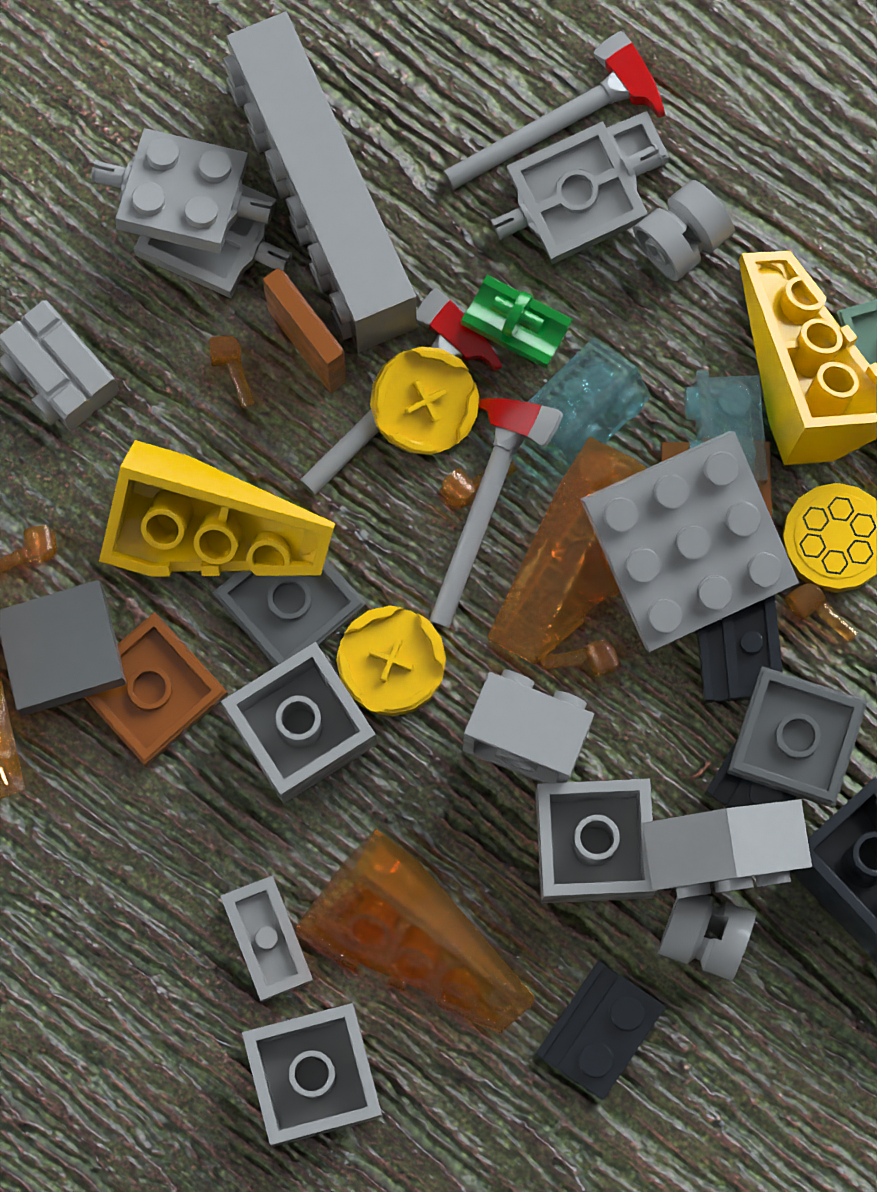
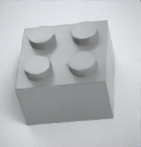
[221,642,377,804]
[463,670,595,783]
[535,779,657,903]
[642,800,812,899]
[242,1003,383,1147]

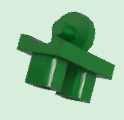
[461,275,573,369]

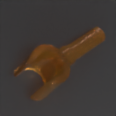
[209,335,255,408]
[440,461,516,508]
[0,525,57,573]
[785,583,858,642]
[540,640,621,677]

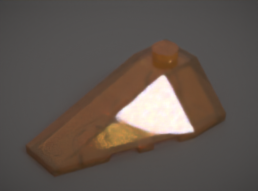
[487,436,647,665]
[295,829,535,1034]

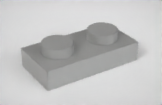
[220,875,314,1002]

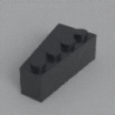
[790,776,877,963]

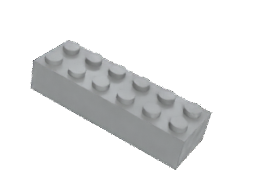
[223,11,417,353]

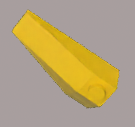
[738,251,877,465]
[99,440,335,577]

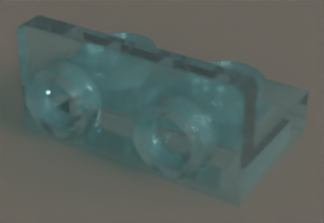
[528,337,650,469]
[684,370,768,486]

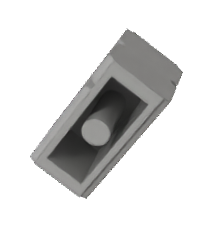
[0,300,119,431]

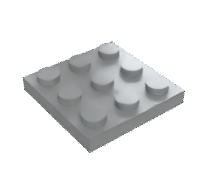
[580,431,799,652]

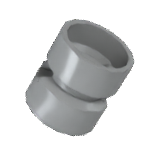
[633,180,735,281]
[657,894,756,981]

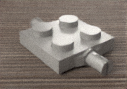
[491,121,664,264]
[91,128,274,254]
[119,184,292,298]

